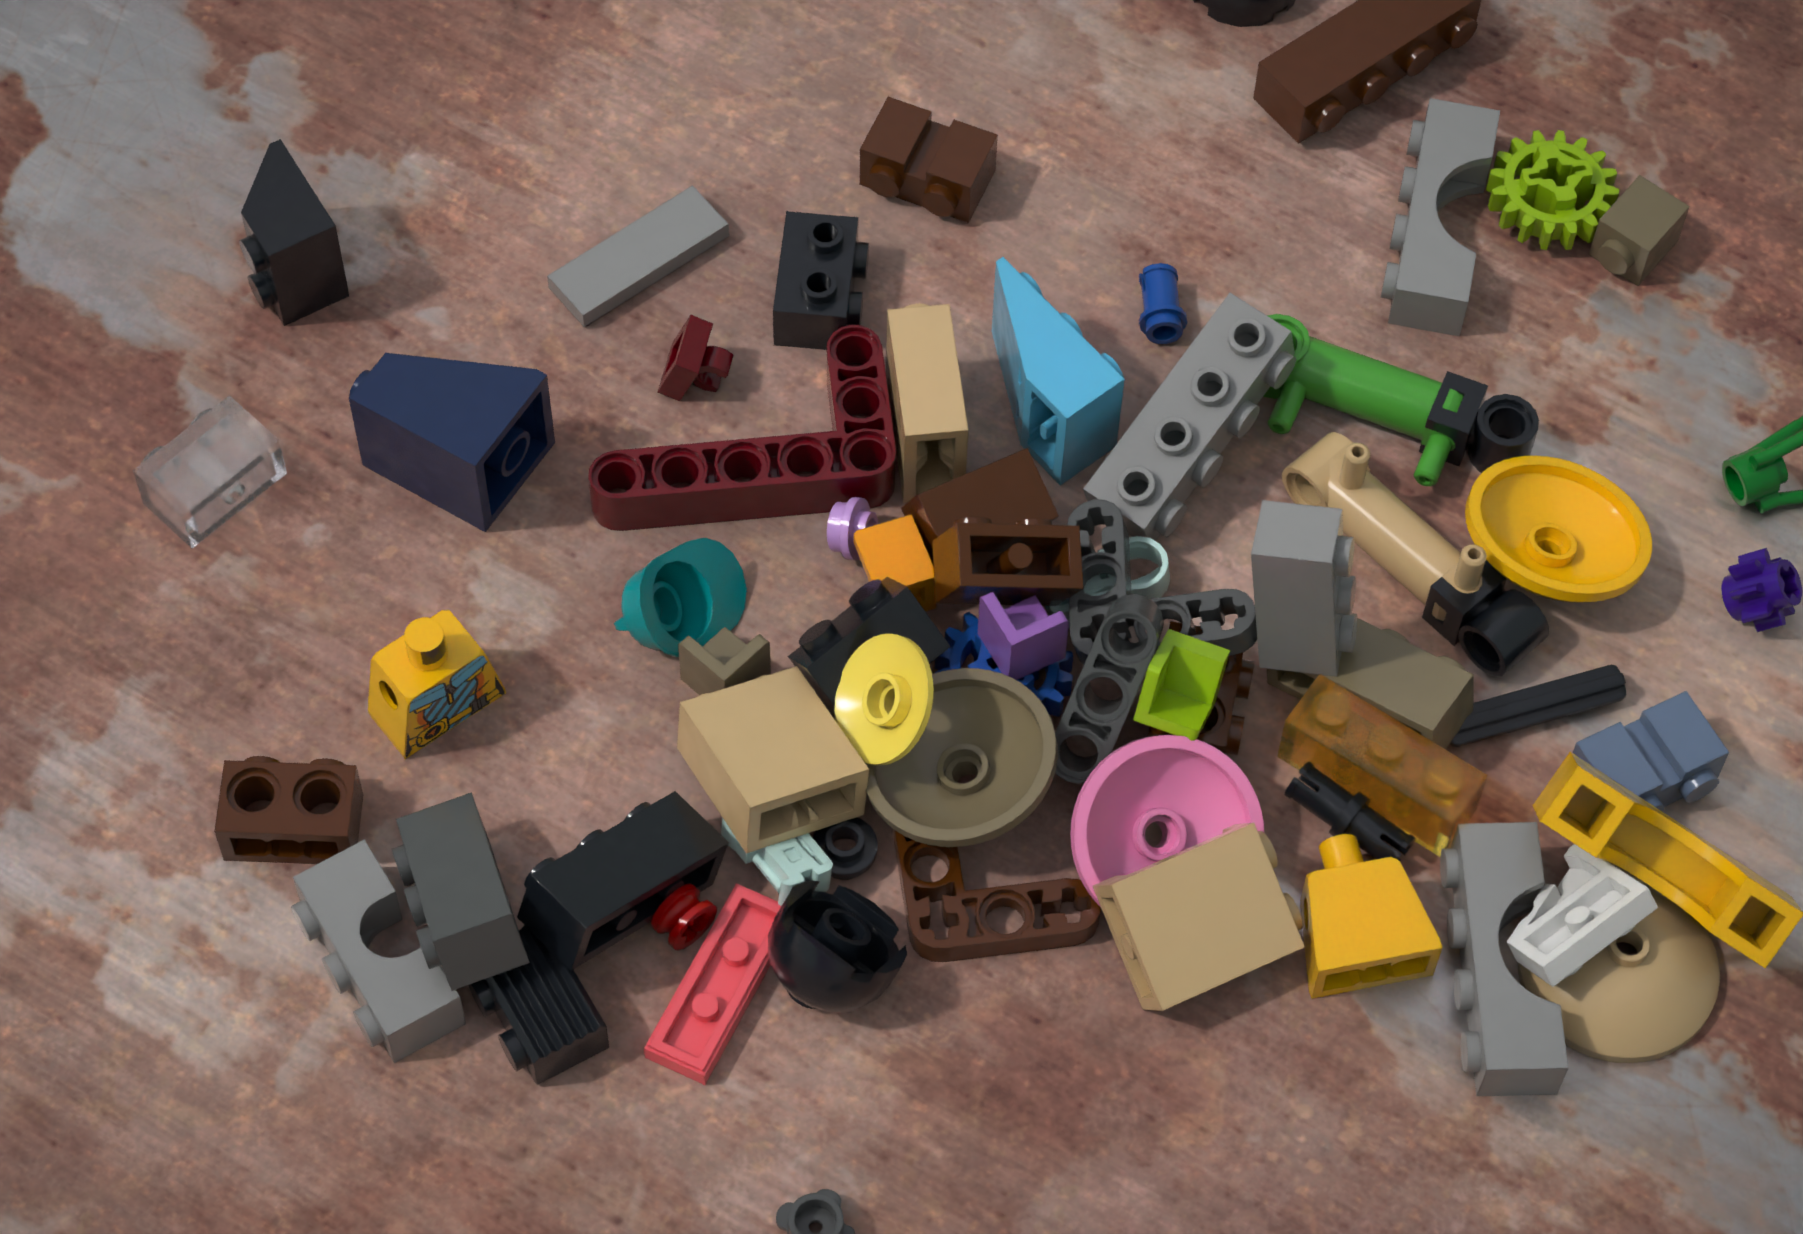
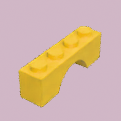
[1532,752,1803,968]

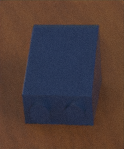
[349,353,555,532]

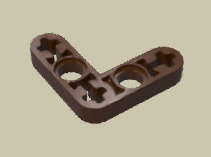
[892,828,1101,962]

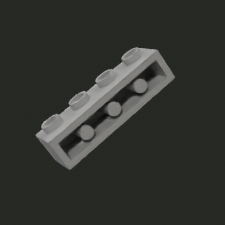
[1083,293,1296,541]

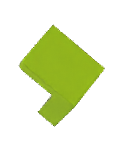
[1133,629,1231,741]

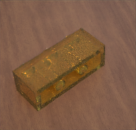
[1277,674,1488,857]

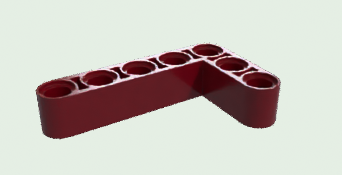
[588,325,896,531]

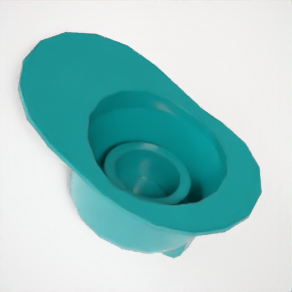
[614,538,747,658]

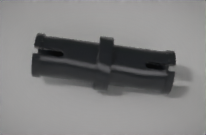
[1284,761,1416,862]

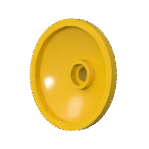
[1465,455,1652,603]

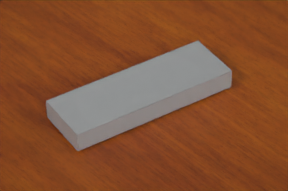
[547,185,729,327]

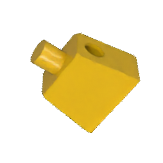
[1300,834,1443,999]

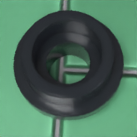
[813,817,878,880]

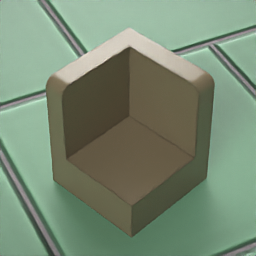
[678,627,771,695]

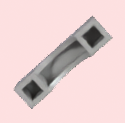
[1381,98,1500,337]
[1440,822,1568,1096]

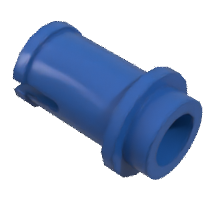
[1139,263,1188,344]

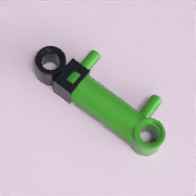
[1263,314,1539,486]

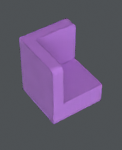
[978,592,1069,680]

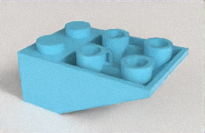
[991,257,1125,486]

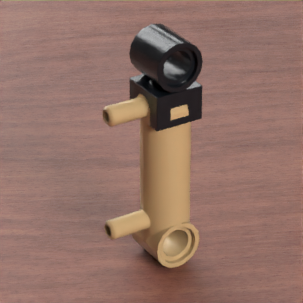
[1282,432,1549,677]

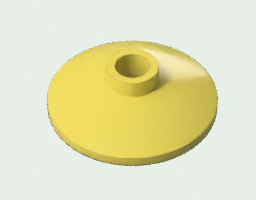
[834,634,934,766]

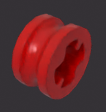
[651,883,717,951]

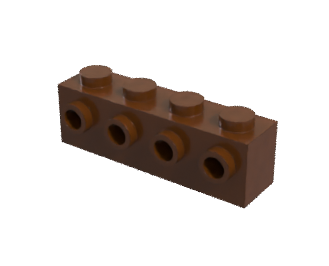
[1253,0,1481,144]

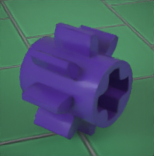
[1721,548,1802,632]

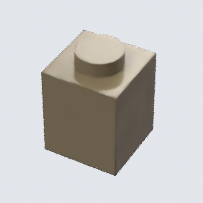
[1589,175,1690,286]

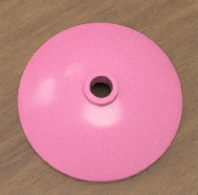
[1070,735,1264,907]

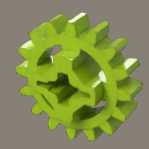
[1486,130,1619,250]

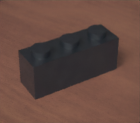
[517,791,729,971]

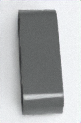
[1055,594,1164,784]

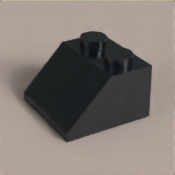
[239,139,349,326]

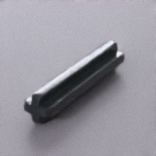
[1450,664,1626,747]

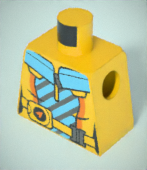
[368,610,506,759]

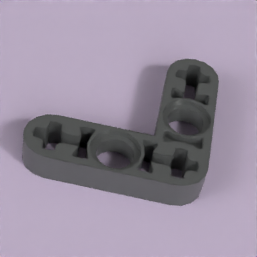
[1067,499,1257,665]

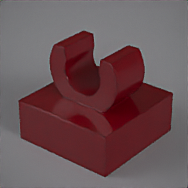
[657,315,734,401]

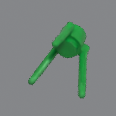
[1722,416,1803,514]

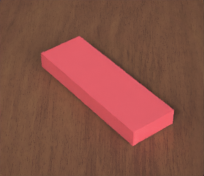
[644,883,781,1085]

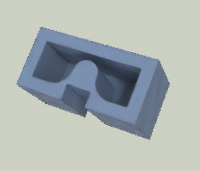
[1573,691,1729,812]

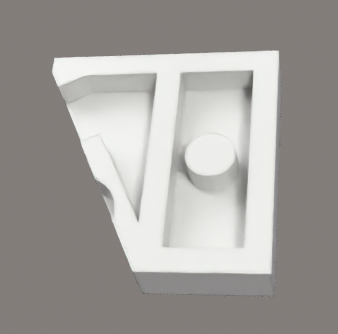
[1507,844,1658,987]

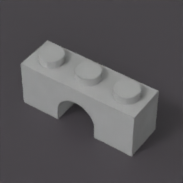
[291,839,466,1063]

